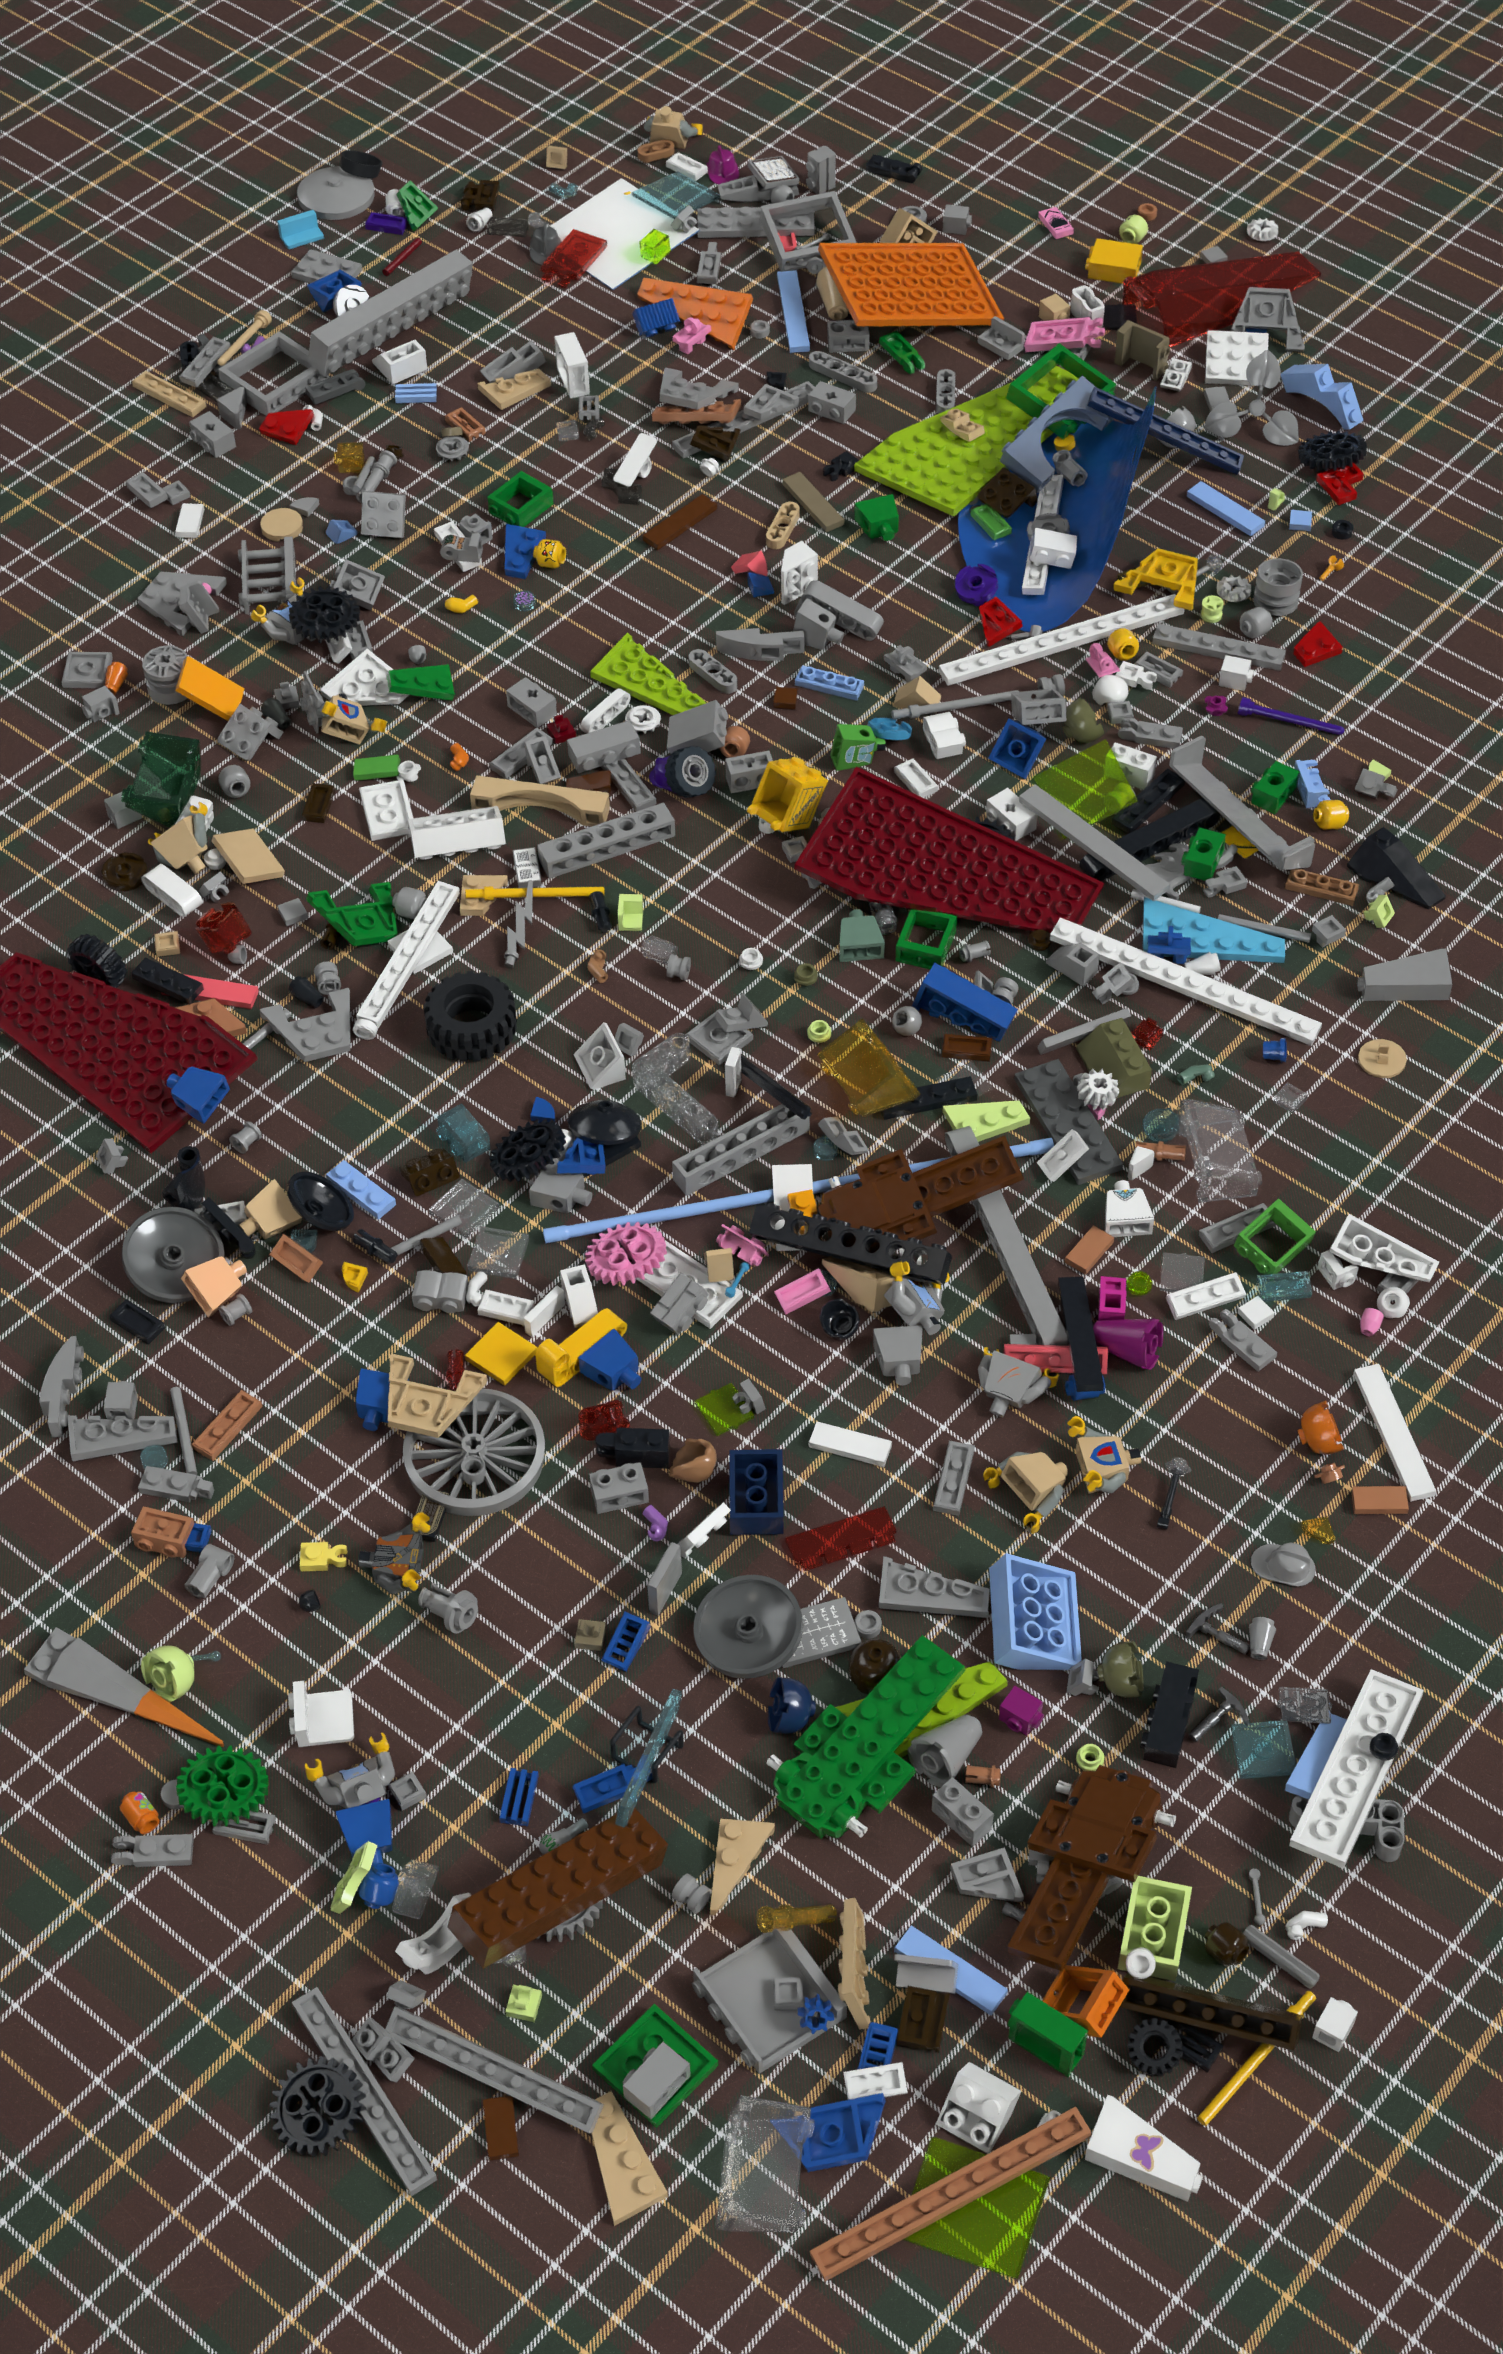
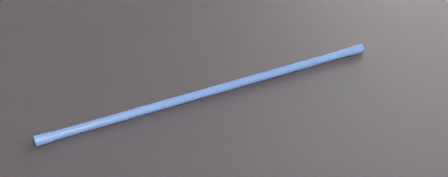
[543,1138,1054,1244]

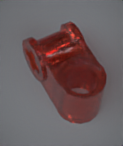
[578,1400,630,1441]

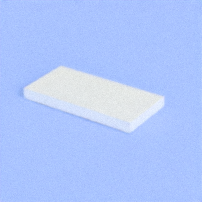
[636,1240,743,1329]

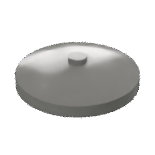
[297,166,375,220]

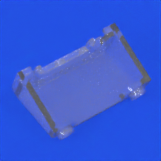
[1177,1099,1262,1203]
[716,2095,814,2233]

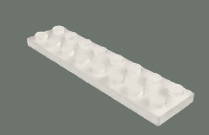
[1289,1669,1424,1869]

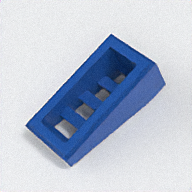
[601,1612,651,1672]
[858,2022,898,2070]

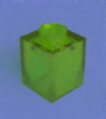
[639,229,671,264]

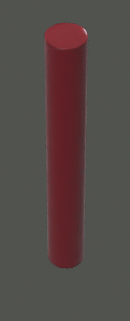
[382,237,422,276]

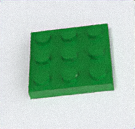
[592,2004,719,2128]

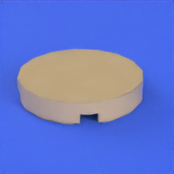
[260,508,303,542]

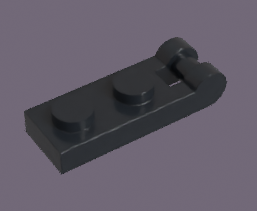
[866,154,923,183]
[201,1197,256,1259]

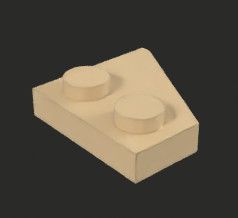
[460,875,508,916]

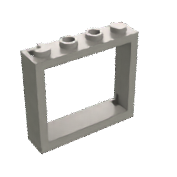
[760,191,857,271]
[218,331,329,416]

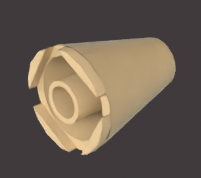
[816,267,849,321]

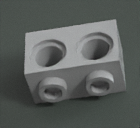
[827,320,869,353]
[725,751,773,793]
[932,1777,994,1847]

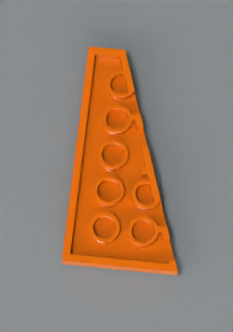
[637,278,753,350]

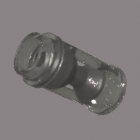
[867,901,898,935]

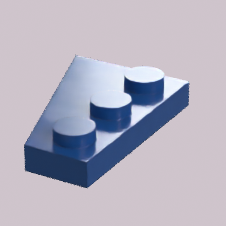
[505,524,546,579]

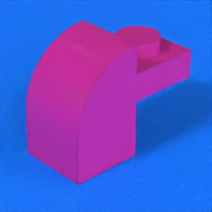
[1098,1276,1126,1320]

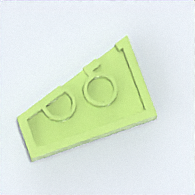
[943,1100,1030,1142]

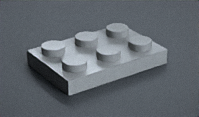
[291,249,362,283]

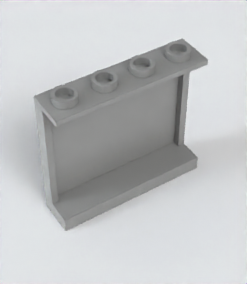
[692,1915,847,2074]

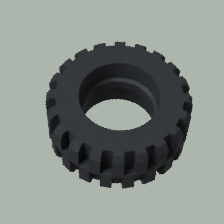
[424,971,517,1062]

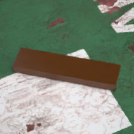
[643,494,717,550]

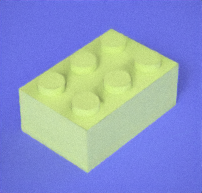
[1118,1876,1192,1981]

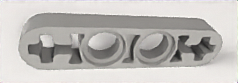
[809,351,877,393]

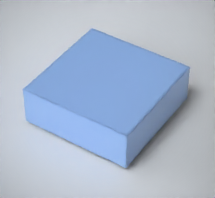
[1289,510,1312,531]

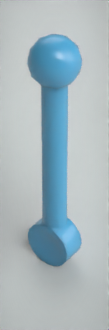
[725,1262,749,1298]

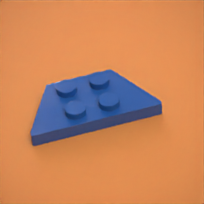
[770,2093,886,2172]

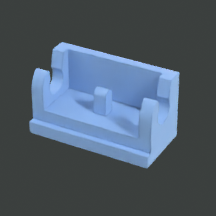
[1294,760,1330,808]

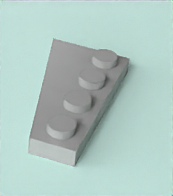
[67,1416,177,1461]
[879,1556,989,1618]

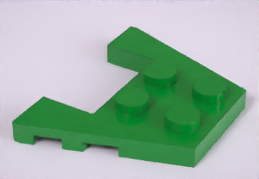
[306,882,397,946]

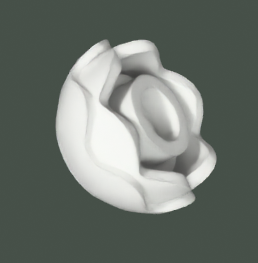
[1377,1287,1410,1318]

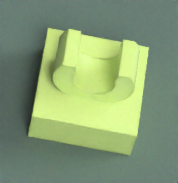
[1363,895,1395,928]
[505,1985,542,2022]

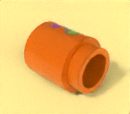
[120,1792,160,1834]

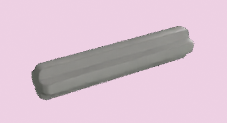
[1243,1925,1320,1988]

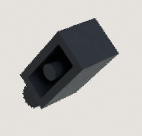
[595,1427,670,1469]

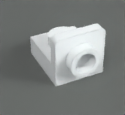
[1317,1250,1359,1290]

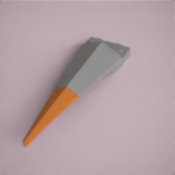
[24,1627,224,1747]

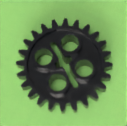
[1298,431,1367,471]
[289,586,360,643]
[489,1119,566,1182]
[269,2056,366,2157]

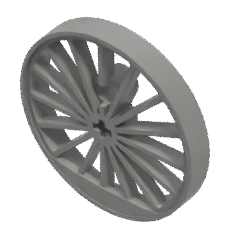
[403,1388,545,1516]

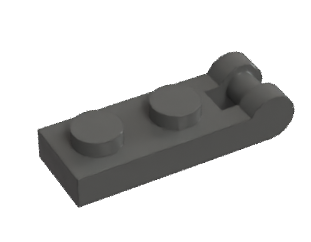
[305,369,366,405]

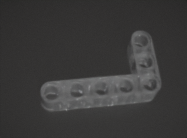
[632,1033,719,1145]

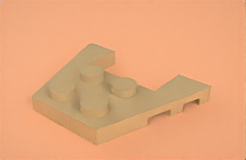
[388,1354,488,1438]

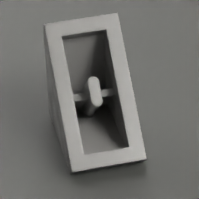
[217,387,247,430]

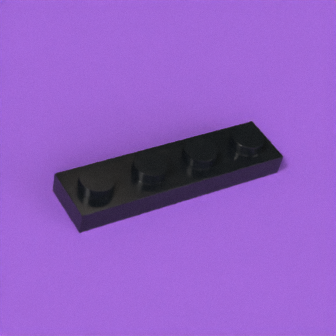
[1112,768,1185,834]
[877,1076,978,1120]

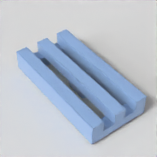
[395,383,437,403]

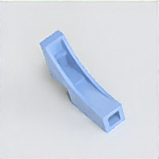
[1281,364,1363,430]

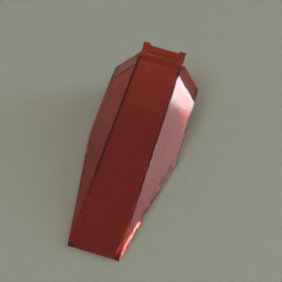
[1122,251,1321,347]

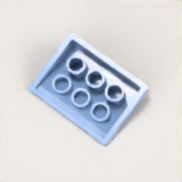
[989,1553,1082,1670]

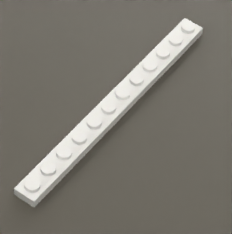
[939,594,1185,686]
[1050,918,1322,1046]

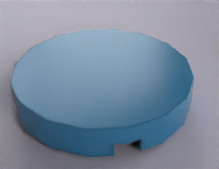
[867,718,912,740]

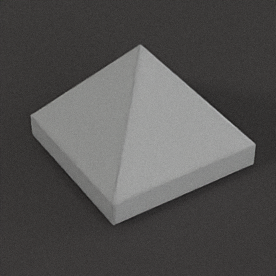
[973,970,993,993]

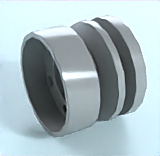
[1253,558,1303,616]
[142,645,188,705]

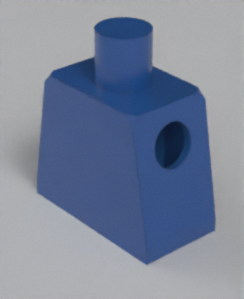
[166,1067,230,1124]
[578,1329,642,1391]
[356,1368,409,1431]
[336,1799,392,1866]

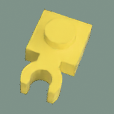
[300,1542,348,1571]

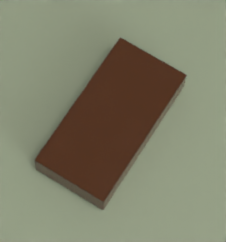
[942,1034,992,1062]
[483,2096,519,2161]

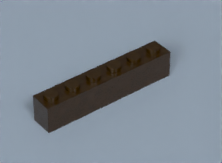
[1120,1973,1303,2051]

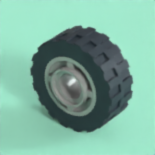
[665,746,716,798]

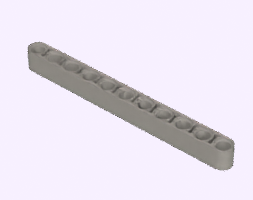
[945,1126,1069,1346]

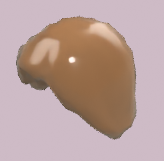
[669,1438,717,1483]

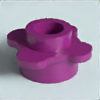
[1205,696,1228,716]

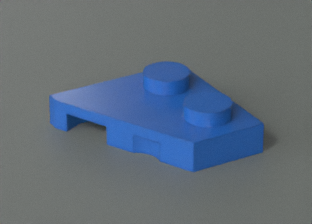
[557,1137,606,1175]

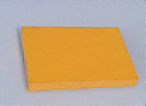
[175,656,245,721]

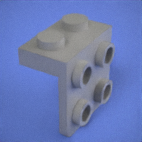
[217,704,284,761]

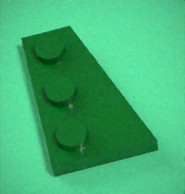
[386,664,455,701]

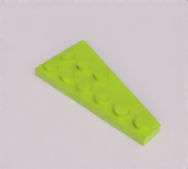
[835,1661,1008,1758]

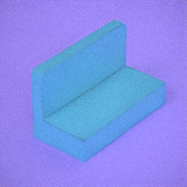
[277,210,324,249]

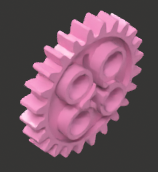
[585,1222,667,1286]

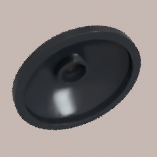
[568,1100,641,1145]
[286,1172,354,1231]

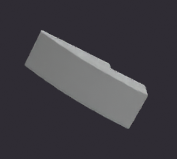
[480,341,547,383]

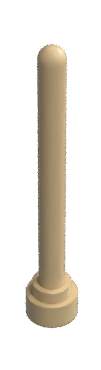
[217,310,272,366]

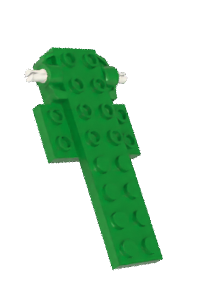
[766,1635,966,1839]

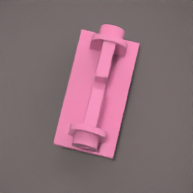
[1085,643,1120,678]
[716,1224,769,1266]

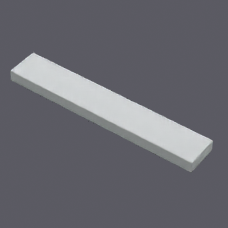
[1353,1364,1436,1502]

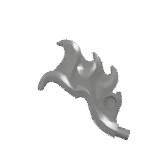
[1145,843,1238,900]

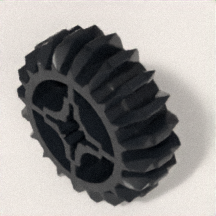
[66,934,127,988]

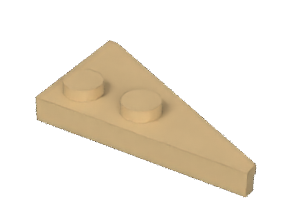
[710,1819,775,1915]

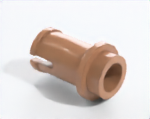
[965,1765,1001,1788]

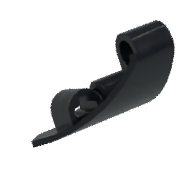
[162,1146,205,1212]

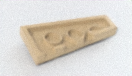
[838,1898,870,2030]
[591,2091,668,2226]

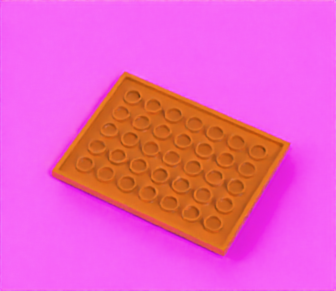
[818,243,1004,327]

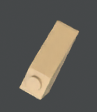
[822,1257,895,1312]

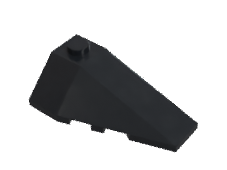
[1347,827,1446,910]

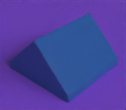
[307,270,362,312]

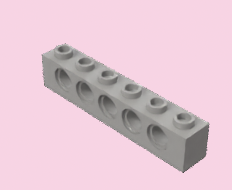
[537,802,675,879]
[672,1104,810,1196]

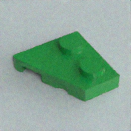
[396,180,438,232]

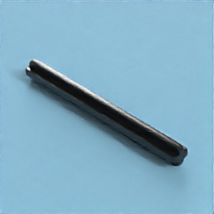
[741,1055,812,1120]

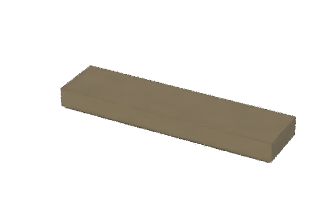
[782,472,844,532]

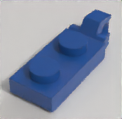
[572,1763,652,1814]

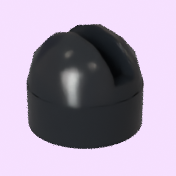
[299,1589,321,1612]

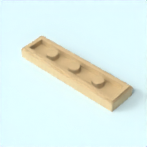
[132,371,206,418]

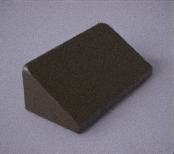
[420,1237,467,1275]

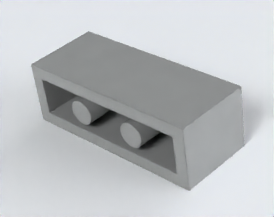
[567,720,641,773]

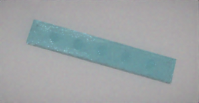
[615,1689,682,1827]

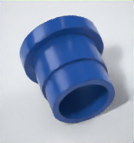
[1263,1038,1287,1062]

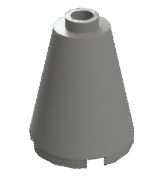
[908,1714,982,1787]

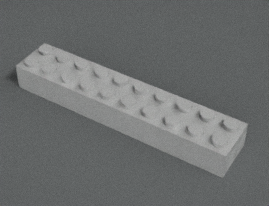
[308,249,473,376]

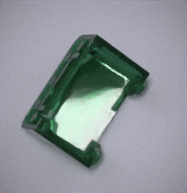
[121,731,201,828]

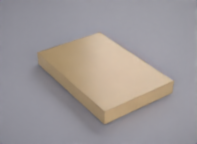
[212,828,285,884]

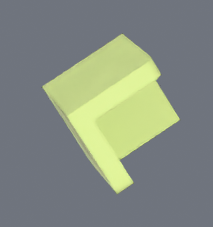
[618,894,643,931]

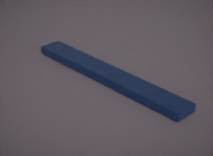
[1087,387,1244,475]

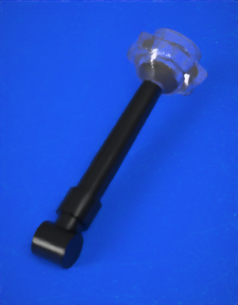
[1157,1457,1191,1530]

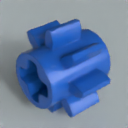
[797,1994,834,2034]

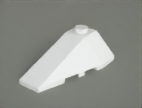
[1329,1214,1439,1282]

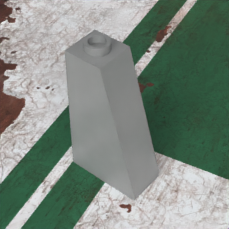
[1357,949,1452,1001]

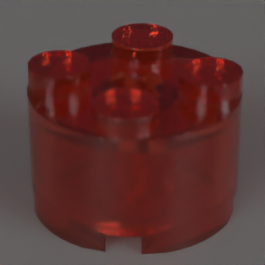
[195,902,252,954]

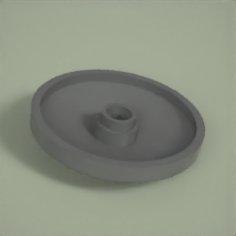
[122,1207,224,1303]
[694,1575,803,1679]

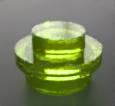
[1127,1271,1152,1296]

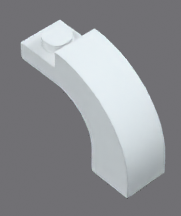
[395,1893,472,1974]

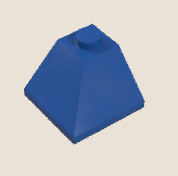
[988,718,1046,779]

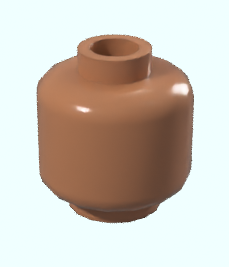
[719,726,750,758]

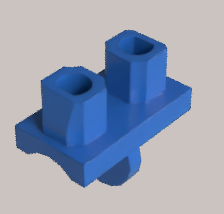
[1147,926,1191,964]

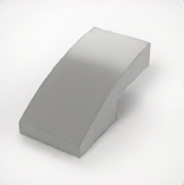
[818,1116,869,1155]

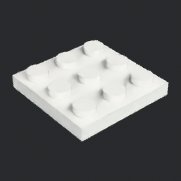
[1205,330,1269,386]

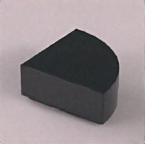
[766,372,787,391]

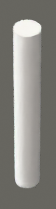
[1131,889,1201,913]

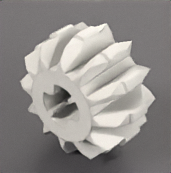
[1077,1068,1119,1111]

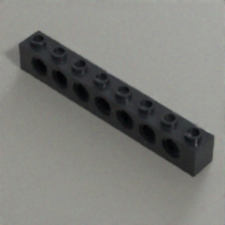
[748,1203,952,1285]

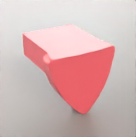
[731,551,767,576]

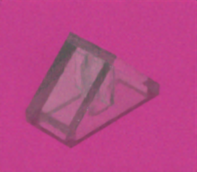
[392,1859,439,1920]

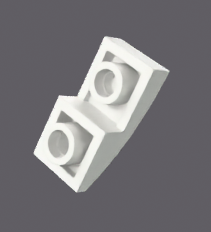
[1160,358,1192,392]

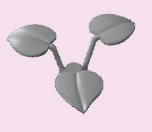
[1204,350,1299,446]

